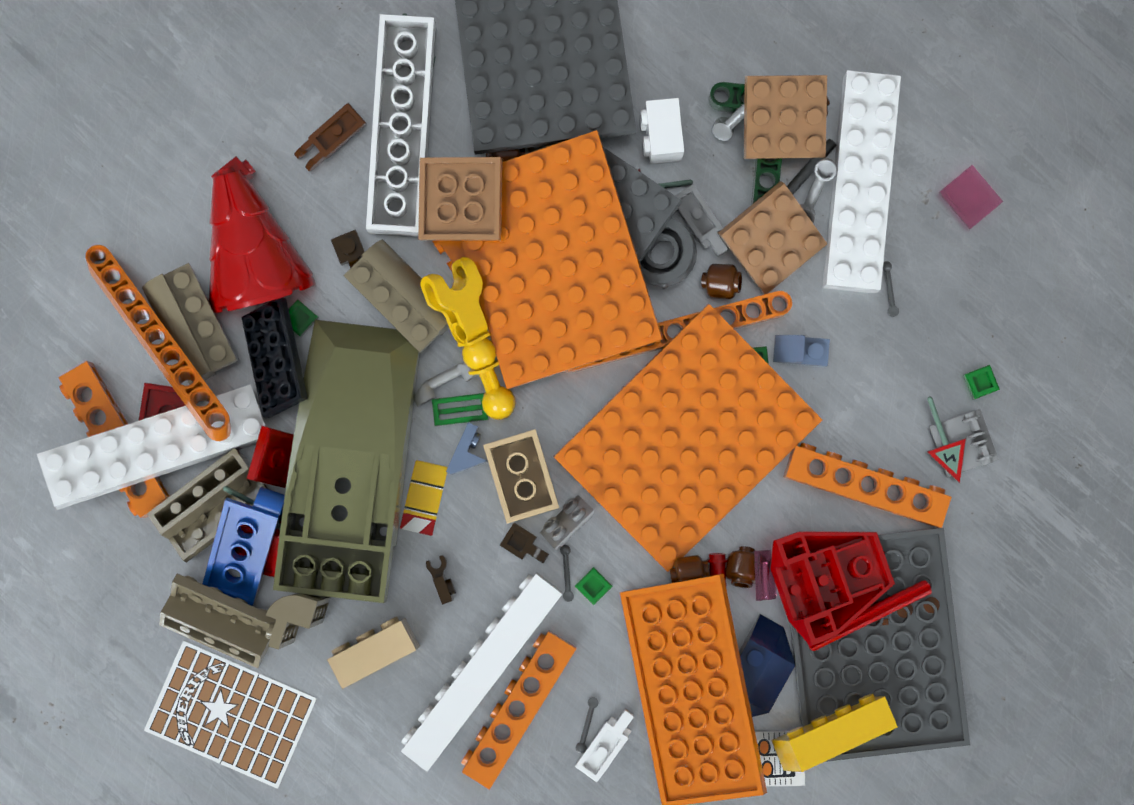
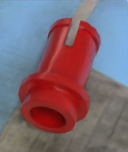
[707,553,728,586]

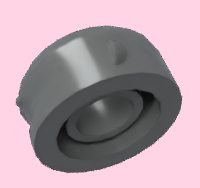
[640,218,697,289]

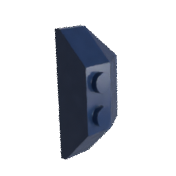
[739,614,795,717]

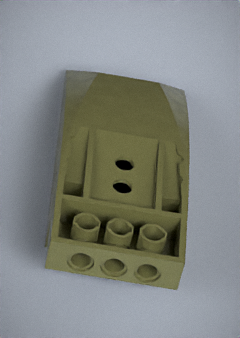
[273,320,420,603]

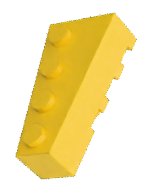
[771,694,898,772]

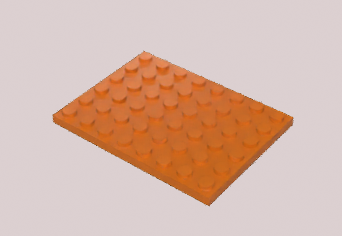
[461,130,663,389]
[553,304,822,572]

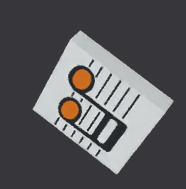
[755,730,805,786]

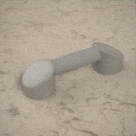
[712,104,744,141]
[800,158,837,223]
[414,363,479,407]

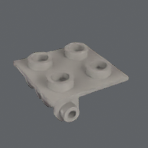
[929,409,999,477]
[540,495,595,550]

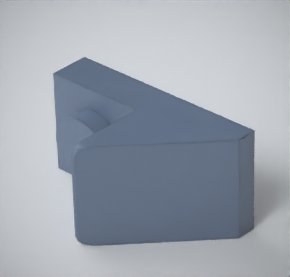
[773,335,830,367]
[446,422,488,475]

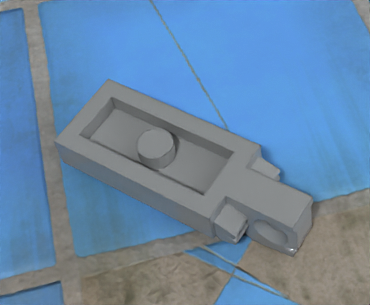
[675,184,728,257]

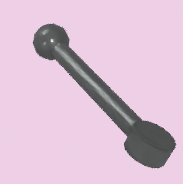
[883,261,899,317]
[560,545,574,602]
[576,697,598,753]

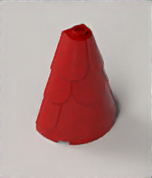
[209,166,316,313]

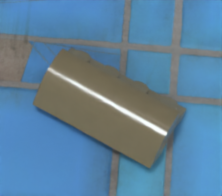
[343,239,449,353]
[142,263,238,385]
[147,448,268,563]
[159,573,276,668]
[266,593,331,650]

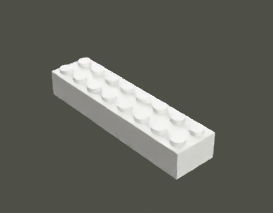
[366,14,436,236]
[822,70,901,294]
[37,385,265,510]
[401,573,563,772]

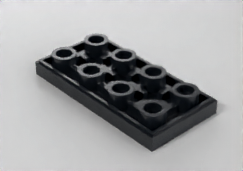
[241,297,308,418]

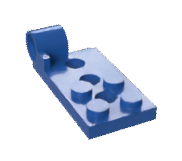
[202,487,285,606]

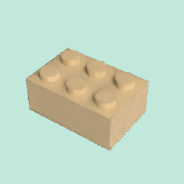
[483,429,559,524]
[327,616,420,689]

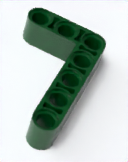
[708,82,782,205]

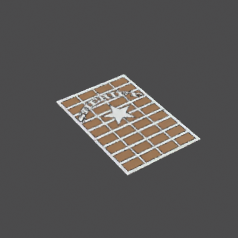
[144,641,317,789]

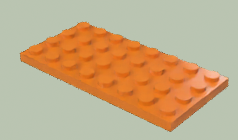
[620,574,767,805]

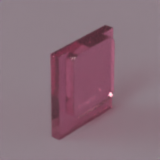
[939,165,1003,230]
[754,550,776,601]

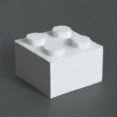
[640,98,684,164]

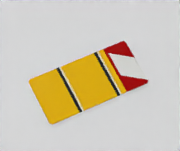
[400,460,448,536]

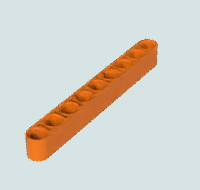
[85,245,231,441]
[565,291,792,373]

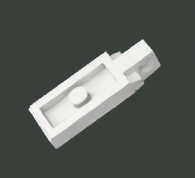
[575,709,634,782]

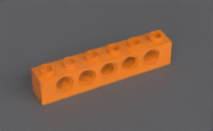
[58,361,170,518]
[783,443,952,528]
[461,630,576,790]

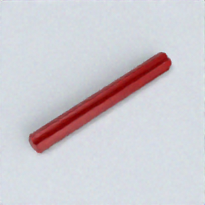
[807,580,932,651]

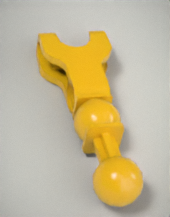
[420,257,516,420]

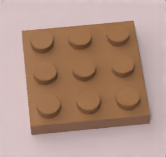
[744,75,827,159]
[418,157,502,241]
[718,181,827,294]

